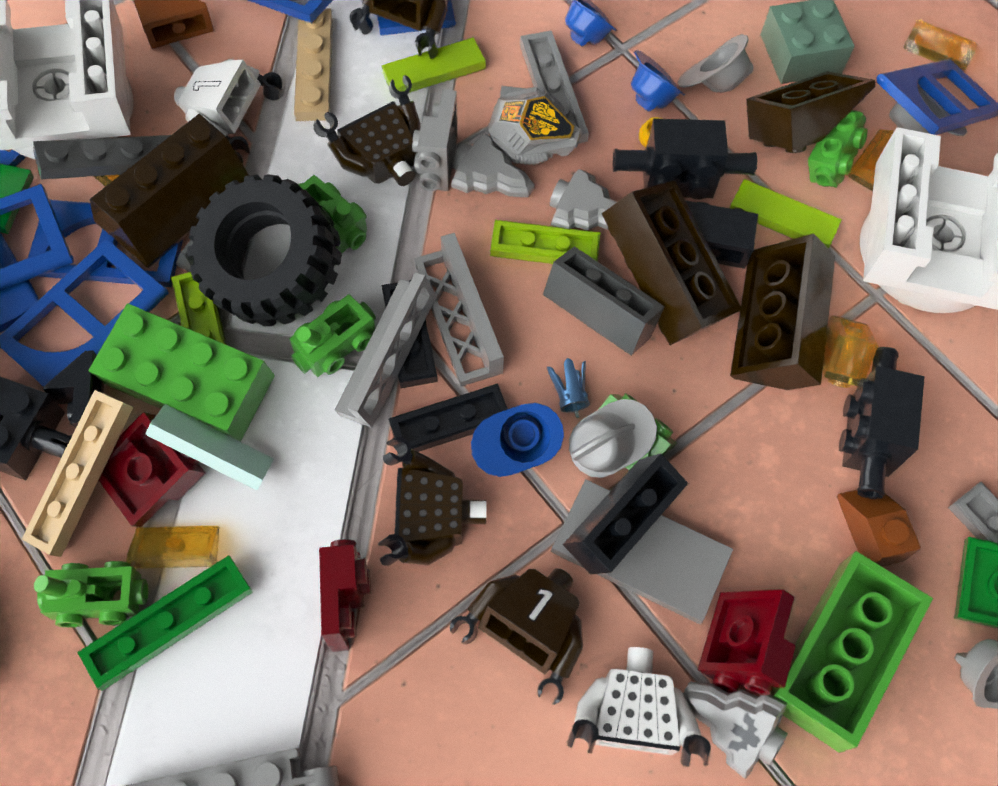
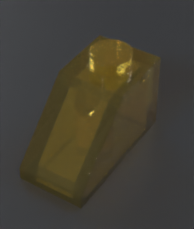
[823,315,878,388]

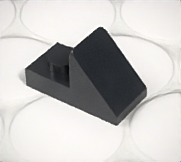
[43,350,104,428]

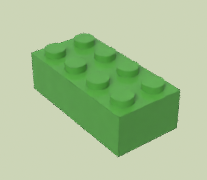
[88,303,275,442]
[771,551,933,753]

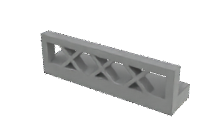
[414,233,504,387]
[335,272,437,428]

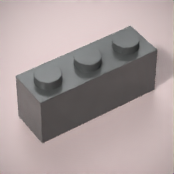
[543,246,665,356]

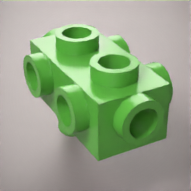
[808,110,868,188]
[298,175,367,253]
[289,294,376,378]
[34,561,148,628]

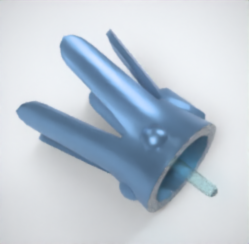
[547,358,590,418]

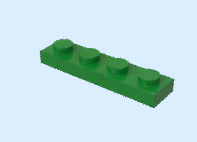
[77,555,253,691]

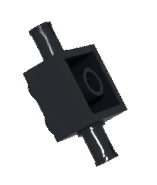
[612,119,757,200]
[839,347,925,499]
[0,377,72,481]

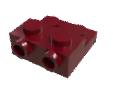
[98,412,206,527]
[319,539,371,652]
[697,589,796,695]

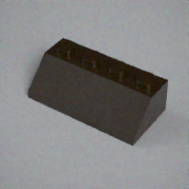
[90,114,250,268]
[601,180,742,345]
[730,234,835,390]

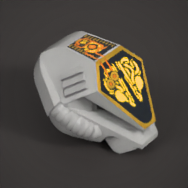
[488,86,582,165]

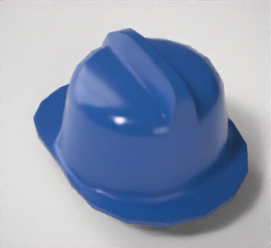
[565,0,617,46]
[631,50,685,111]
[471,403,564,477]

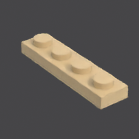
[294,8,333,121]
[21,390,133,557]

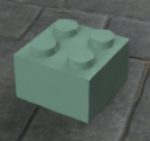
[760,0,855,84]

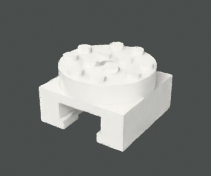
[0,0,134,159]
[860,127,998,313]

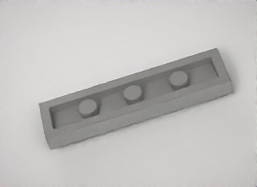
[520,30,589,144]

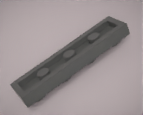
[33,135,171,179]

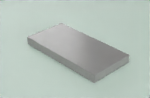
[551,479,733,624]

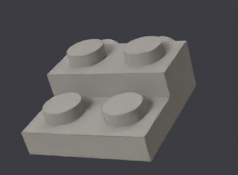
[412,89,458,191]

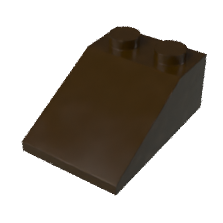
[746,71,875,153]

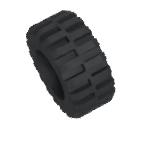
[187,174,342,326]

